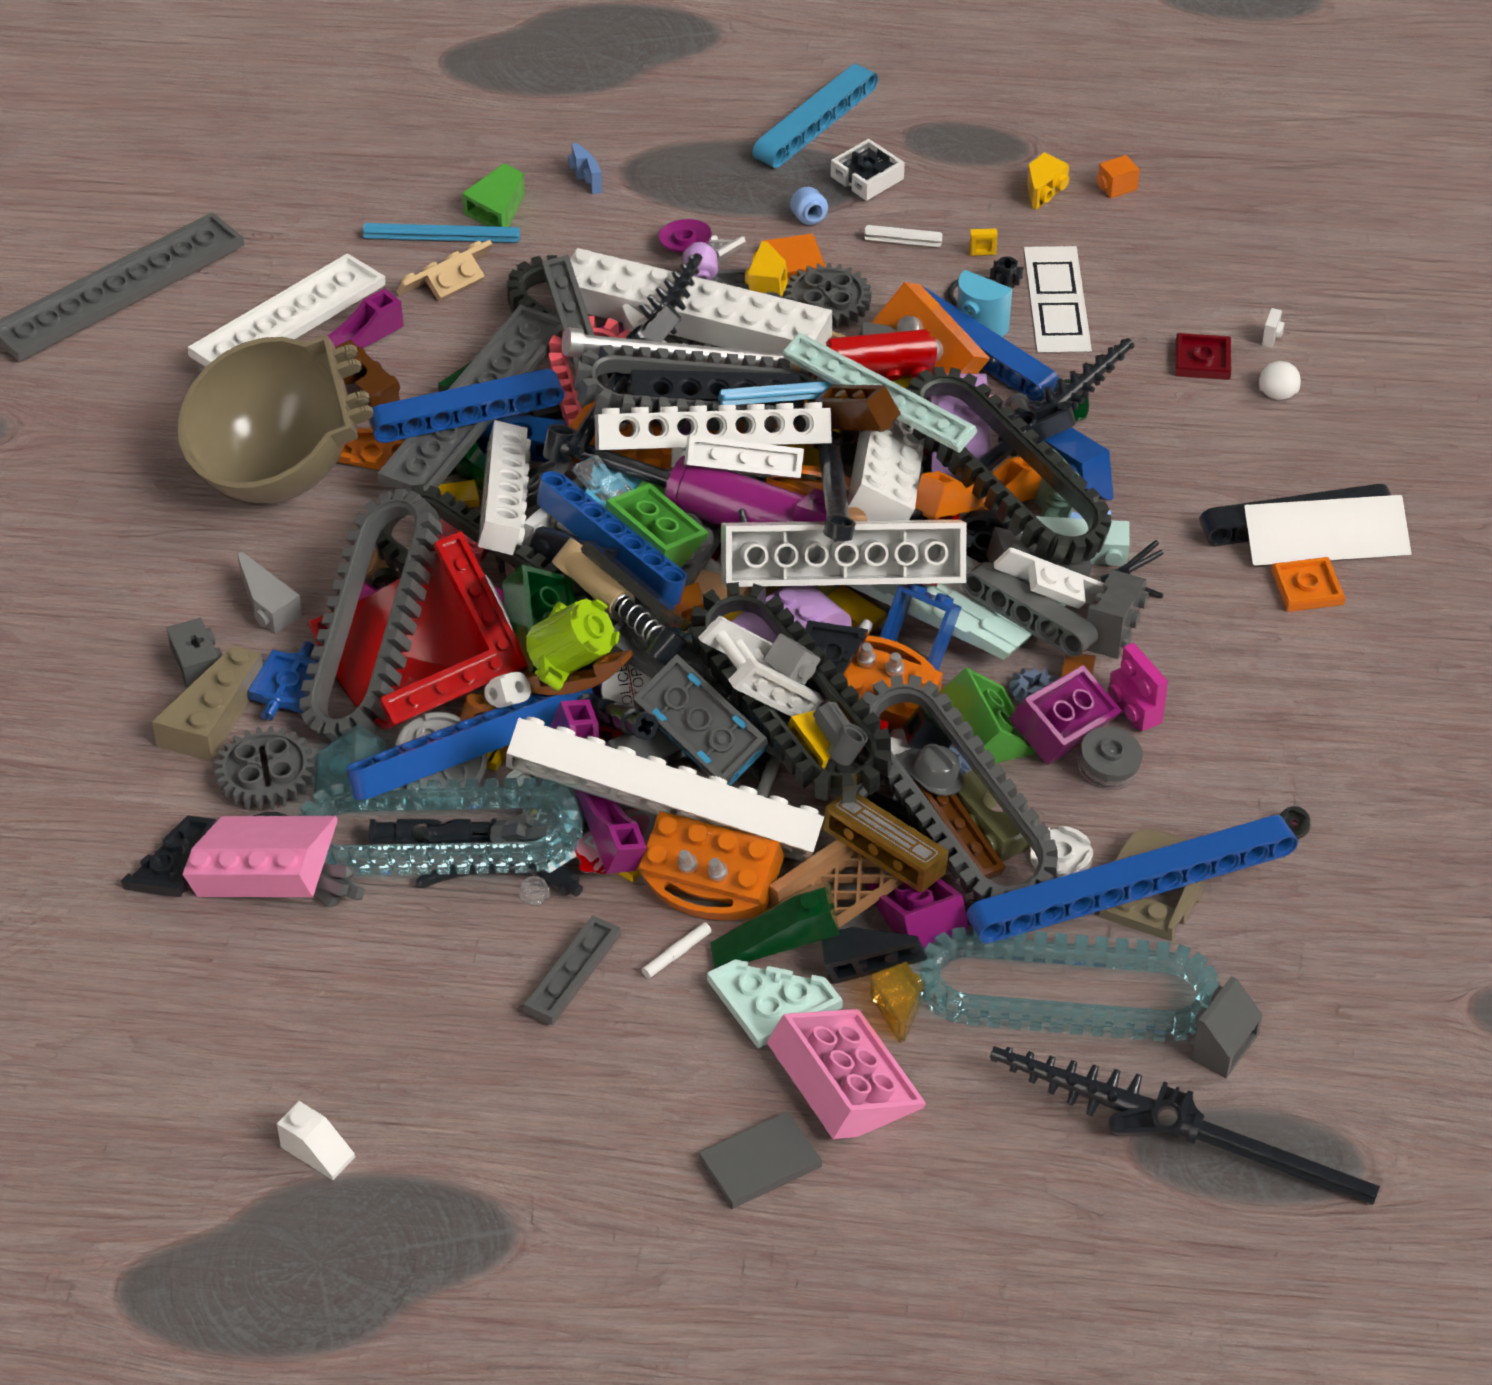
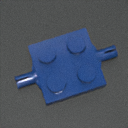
[247,641,318,721]

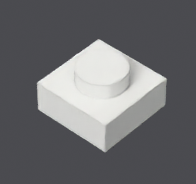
[1262,308,1285,348]

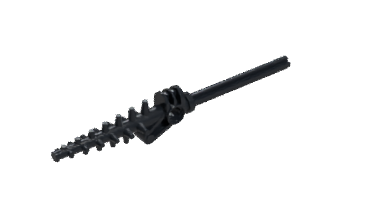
[567,253,703,457]
[909,338,1134,520]
[990,1046,1380,1205]

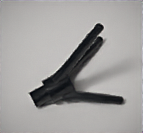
[1100,540,1164,598]

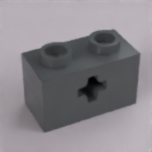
[166,617,222,688]

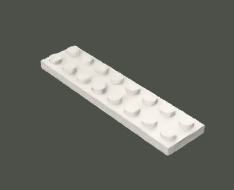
[188,253,385,367]

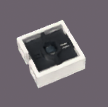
[831,139,905,201]

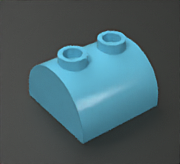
[957,270,1012,337]

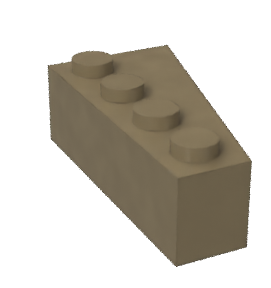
[152,645,263,762]

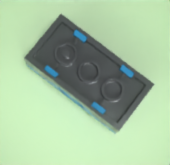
[633,654,769,786]

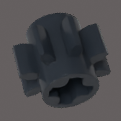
[990,256,1024,289]

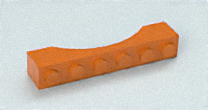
[915,457,1042,520]

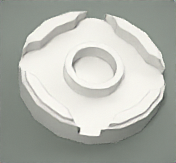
[1030,826,1093,878]

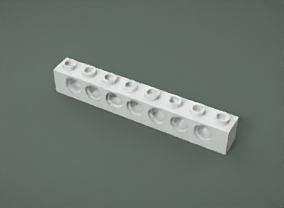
[595,402,832,450]
[478,420,531,555]

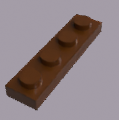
[913,779,1006,879]

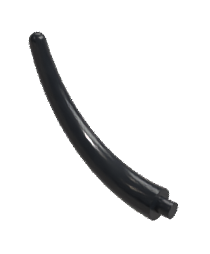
[416,855,583,897]

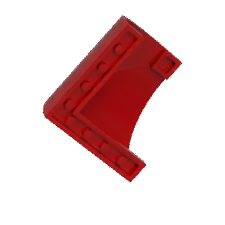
[307,531,528,730]

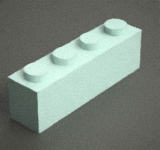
[1021,516,1129,566]

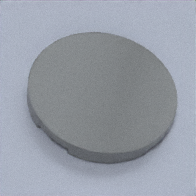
[395,712,488,801]

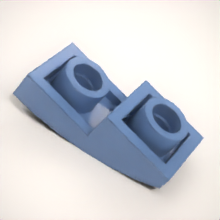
[568,143,602,194]

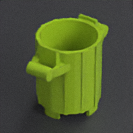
[526,599,620,691]

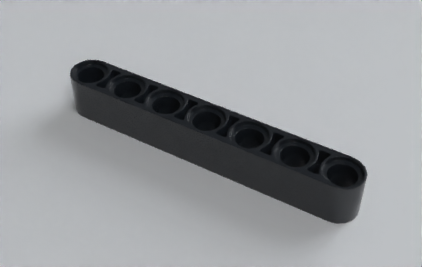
[1199,484,1392,546]

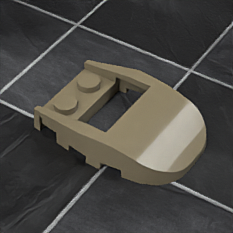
[1099,829,1205,942]

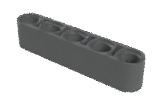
[961,562,1098,657]

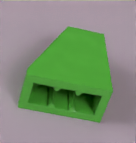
[462,163,525,227]

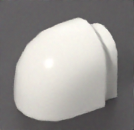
[485,672,531,708]

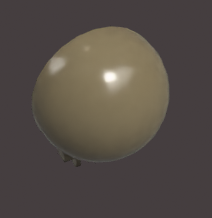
[178,335,373,503]

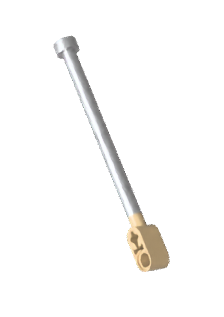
[562,327,816,381]

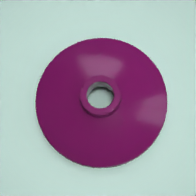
[659,219,712,252]

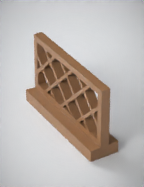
[769,839,904,928]

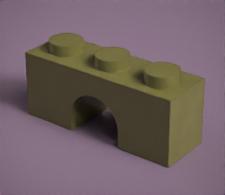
[956,770,1030,862]

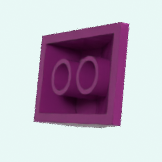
[1009,665,1122,765]
[865,879,969,949]

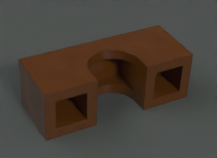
[335,340,400,408]

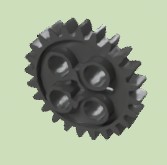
[784,263,872,329]
[214,726,316,811]

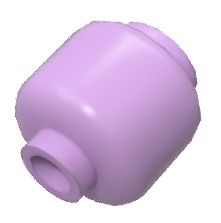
[682,242,719,280]

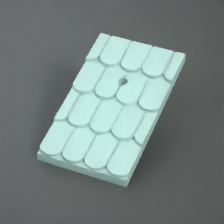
[848,555,1066,660]

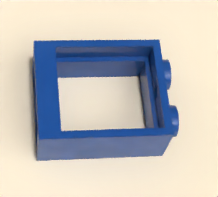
[879,584,962,671]

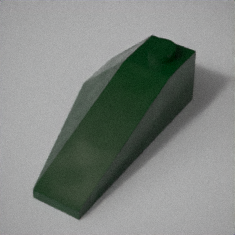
[502,564,575,674]
[710,881,840,969]

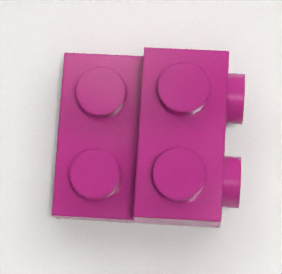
[1108,642,1168,732]

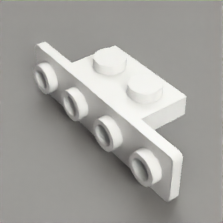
[994,548,1104,609]

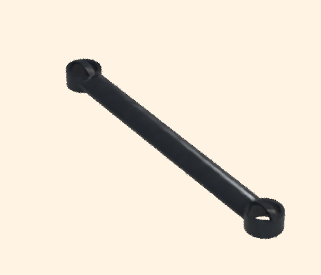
[813,430,856,542]

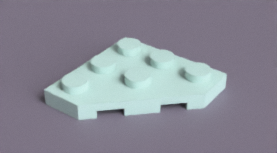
[707,959,843,1048]

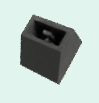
[1191,976,1263,1079]

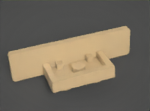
[396,240,493,302]

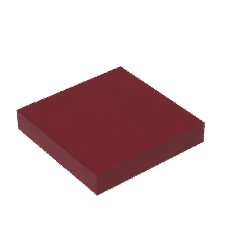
[1175,333,1231,380]

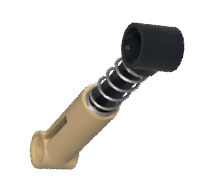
[552,538,689,665]

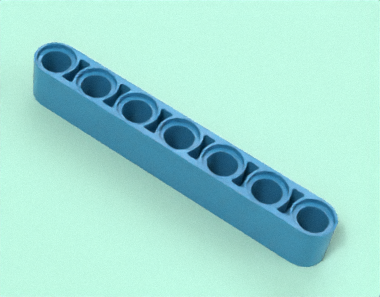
[752,64,878,168]

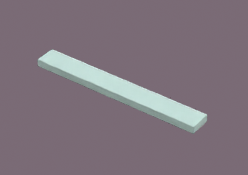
[782,332,977,453]

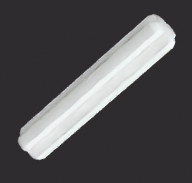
[864,225,943,248]

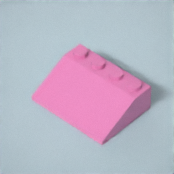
[183,816,338,897]
[767,1009,926,1139]

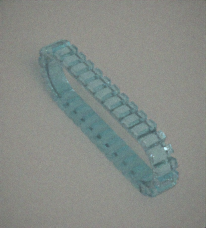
[297,778,583,875]
[919,927,1220,1042]

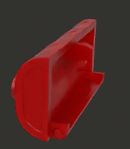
[815,329,937,381]

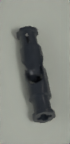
[577,692,658,740]
[369,818,497,847]

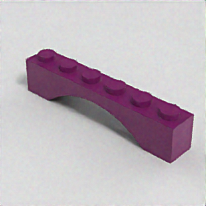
[328,288,404,348]
[551,699,647,874]

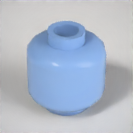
[790,187,828,225]

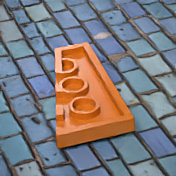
[337,428,407,470]

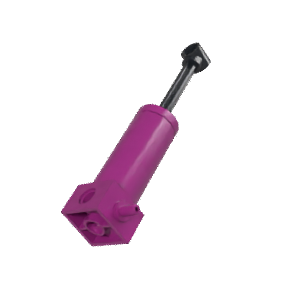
[543,424,826,527]

